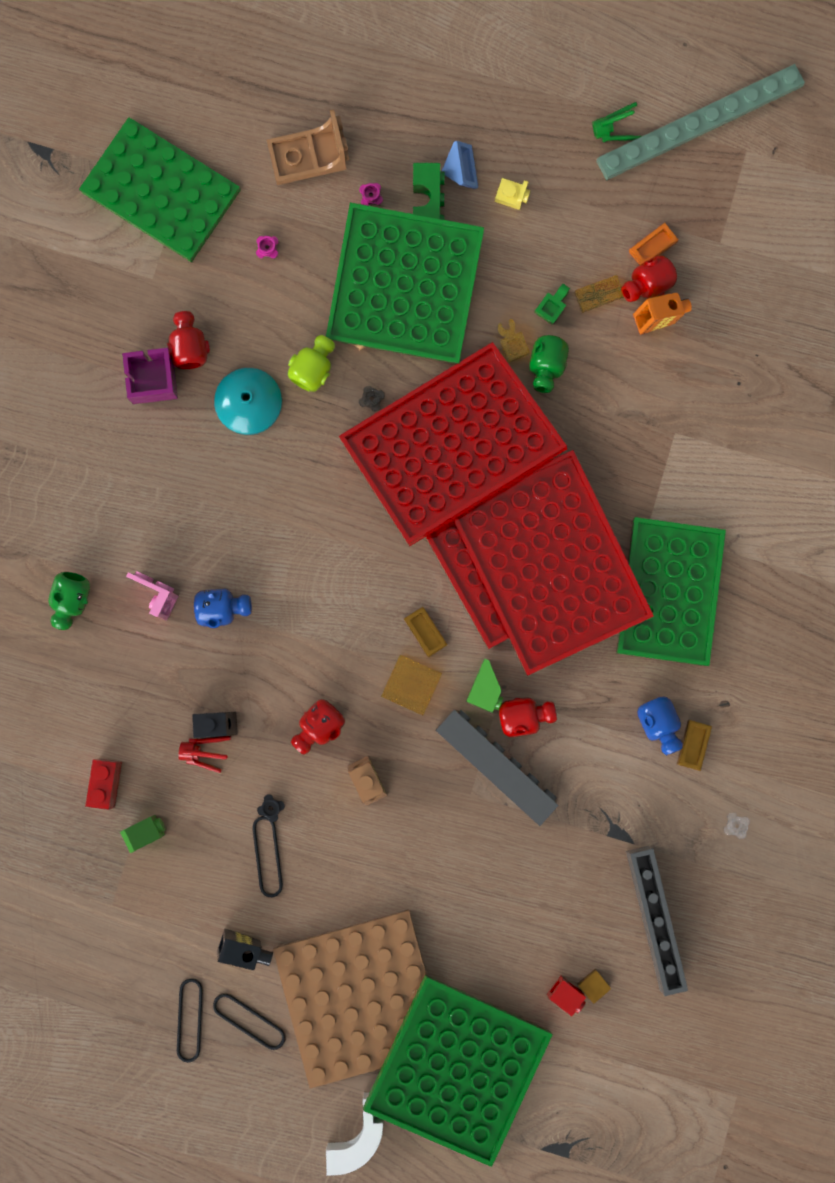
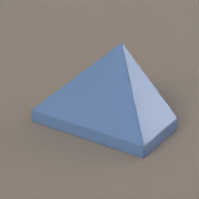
[442,141,478,189]

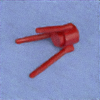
[179,736,231,773]

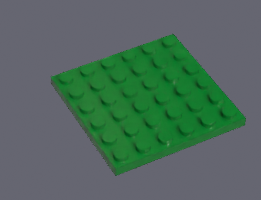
[326,202,484,364]
[363,975,553,1167]

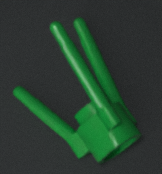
[592,102,641,142]

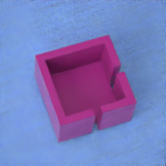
[122,348,178,404]

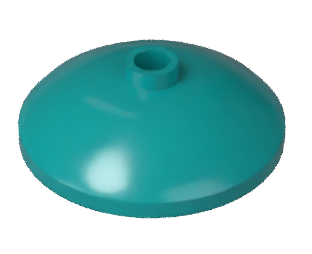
[214,368,282,435]

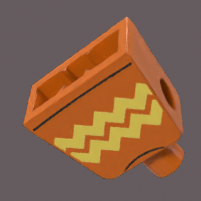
[633,293,692,335]

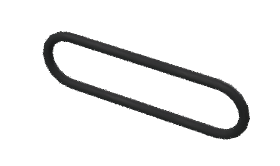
[252,816,283,898]
[177,978,203,1063]
[213,994,285,1050]

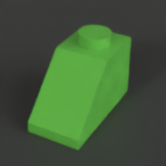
[466,659,503,713]
[120,815,166,853]

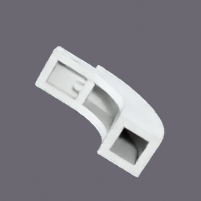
[326,1092,384,1176]

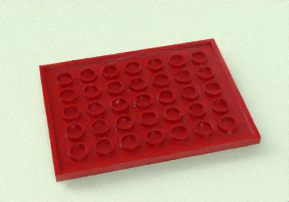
[339,342,567,547]
[453,450,654,676]

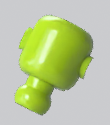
[288,335,335,392]

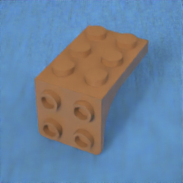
[267,109,349,185]

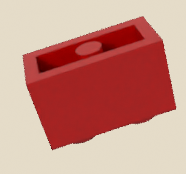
[85,758,122,810]

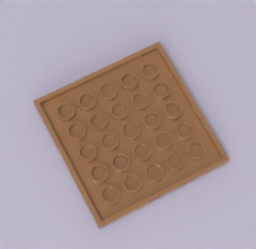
[273,910,427,1089]

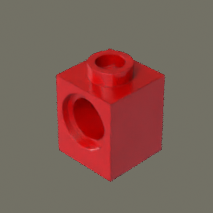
[547,975,586,1017]

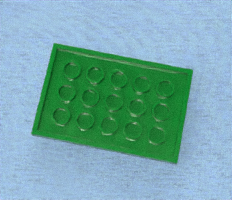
[79,117,241,263]
[616,517,726,666]

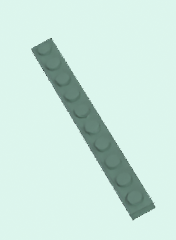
[596,64,805,181]

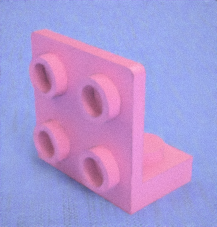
[126,571,178,621]

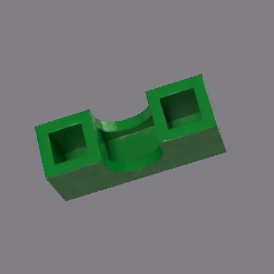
[413,163,445,220]

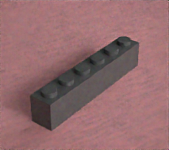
[435,710,559,826]
[626,846,688,996]

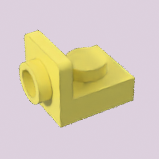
[495,178,531,210]

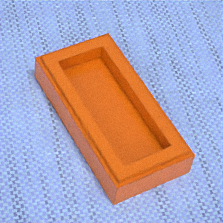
[629,223,679,265]

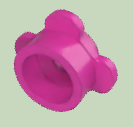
[359,183,383,206]
[256,236,279,259]

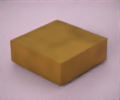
[578,969,611,1004]

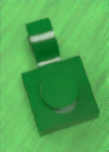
[535,284,570,325]

